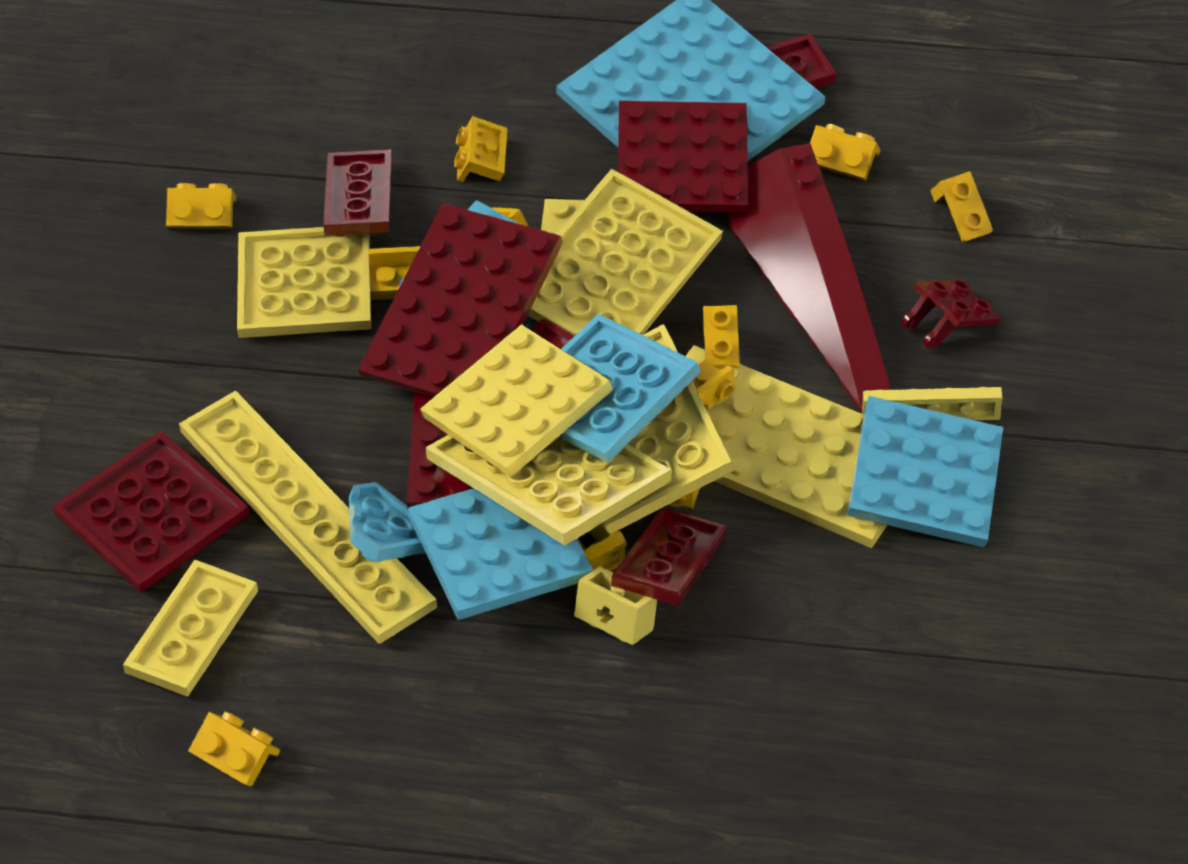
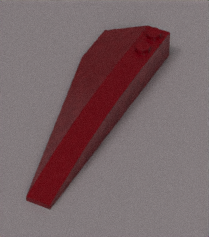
[725,143,891,413]

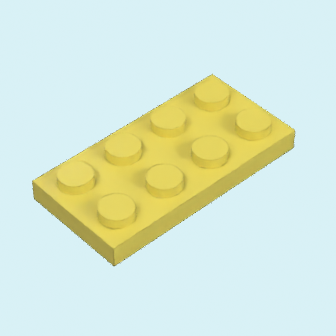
[123,560,258,697]

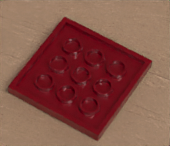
[618,101,748,213]
[52,431,250,593]

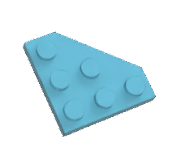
[349,482,426,562]

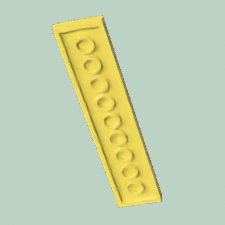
[179,390,437,644]

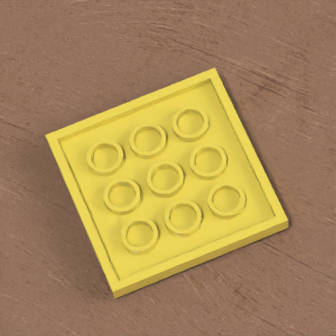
[237,227,372,338]
[420,325,613,477]

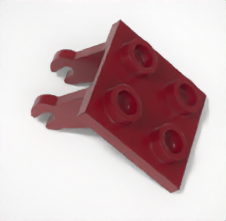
[901,279,1002,349]

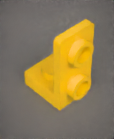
[930,171,993,242]
[703,305,740,369]
[583,523,627,571]

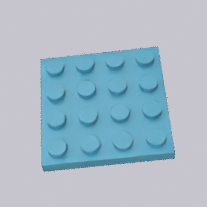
[559,314,701,463]
[847,396,1003,548]
[408,488,593,620]

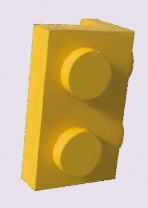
[810,124,881,181]
[166,183,236,229]
[188,711,281,787]

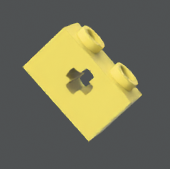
[574,566,657,645]

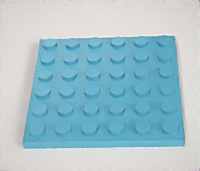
[557,0,825,161]

